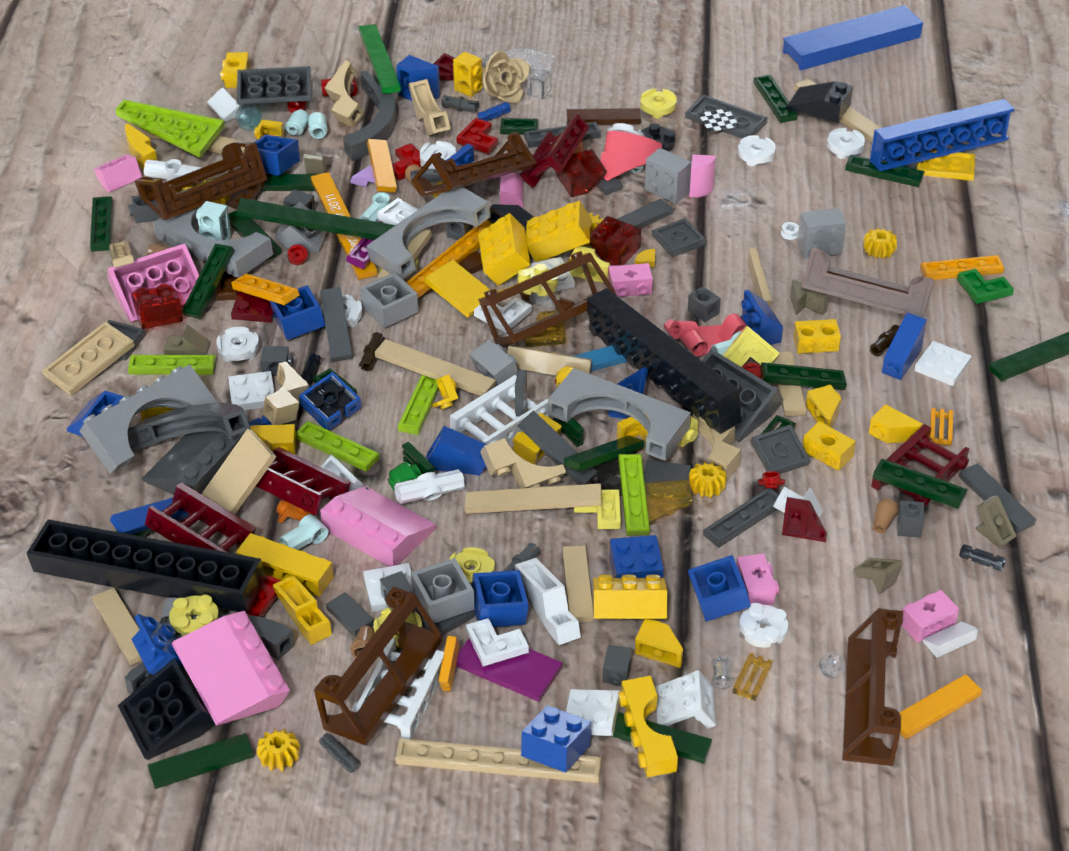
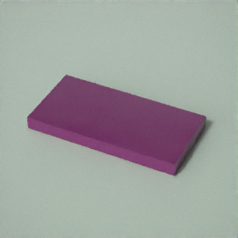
[456,638,562,702]

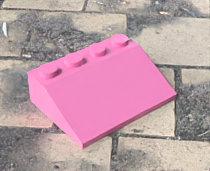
[107,243,199,323]
[320,486,437,566]
[172,611,290,726]

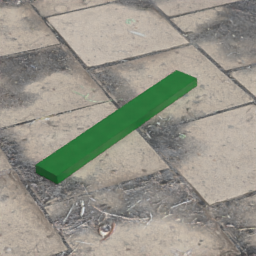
[359,24,401,94]

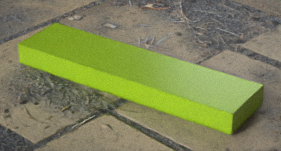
[128,355,216,375]
[398,375,439,435]
[296,421,379,472]
[618,454,650,536]

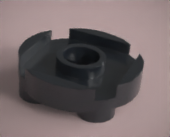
[641,123,675,152]

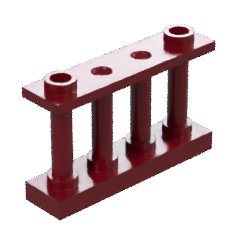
[520,113,590,188]
[871,424,969,507]
[256,447,351,515]
[144,482,256,552]

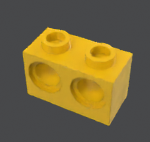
[453,51,483,97]
[793,319,841,354]

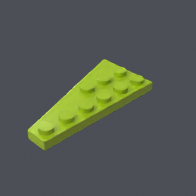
[115,99,225,158]

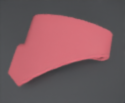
[599,131,662,182]
[663,313,747,356]

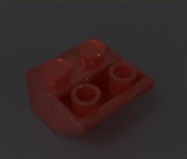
[557,149,607,197]
[589,216,641,266]
[131,284,183,329]

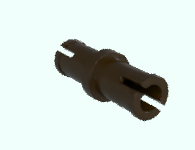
[870,325,900,356]
[359,332,385,371]

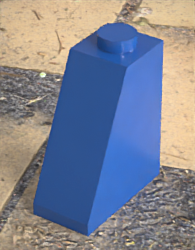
[882,312,927,380]
[426,426,487,476]

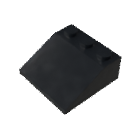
[117,658,215,760]

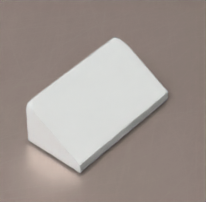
[207,88,241,122]
[321,455,364,492]
[922,622,978,658]

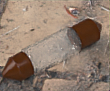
[519,292,575,312]

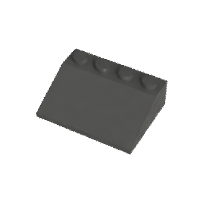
[237,66,312,105]
[672,349,784,442]
[142,431,246,495]

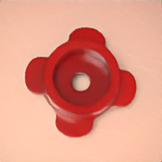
[758,471,785,489]

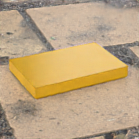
[917,150,975,181]
[424,259,490,318]

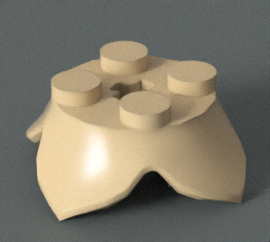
[482,51,530,103]

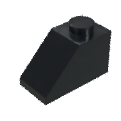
[487,204,534,231]

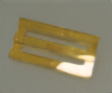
[732,653,773,701]

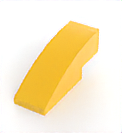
[125,123,157,170]
[273,575,332,645]

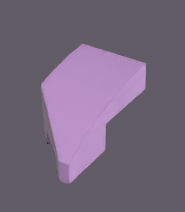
[350,166,375,187]

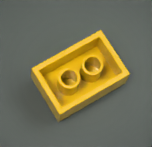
[526,200,591,262]
[478,213,530,286]
[593,574,667,619]

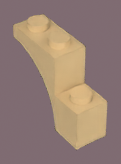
[325,60,364,128]
[408,79,451,136]
[263,362,309,425]
[693,414,741,481]
[480,438,566,489]

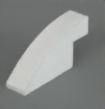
[515,558,581,645]

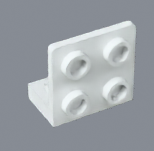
[656,670,716,729]

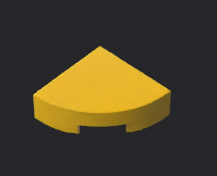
[635,249,655,267]

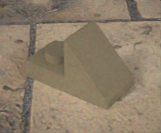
[304,154,333,174]
[790,279,829,315]
[163,325,210,355]
[975,495,1017,547]
[854,558,903,594]

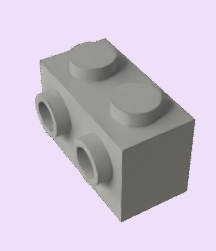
[470,339,518,386]

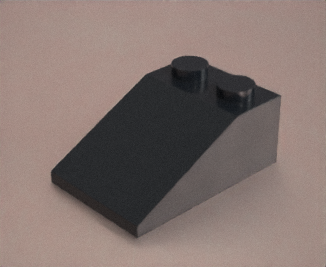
[786,81,853,123]

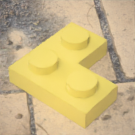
[722,326,780,367]
[574,490,621,529]

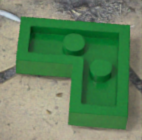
[957,269,1014,304]

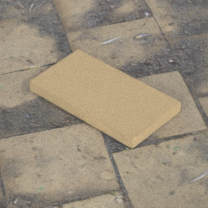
[42,321,135,396]
[202,429,276,514]

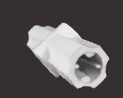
[144,159,203,183]
[394,469,465,504]

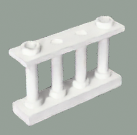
[450,375,550,444]
[352,638,444,739]

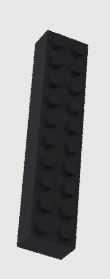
[586,288,741,434]
[26,519,266,613]

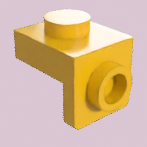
[254,119,285,140]
[432,374,458,409]
[617,417,648,442]

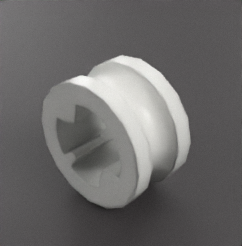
[781,222,799,240]

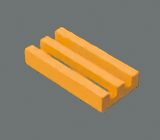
[930,408,953,446]
[439,636,460,692]

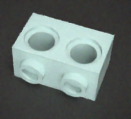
[196,201,232,240]

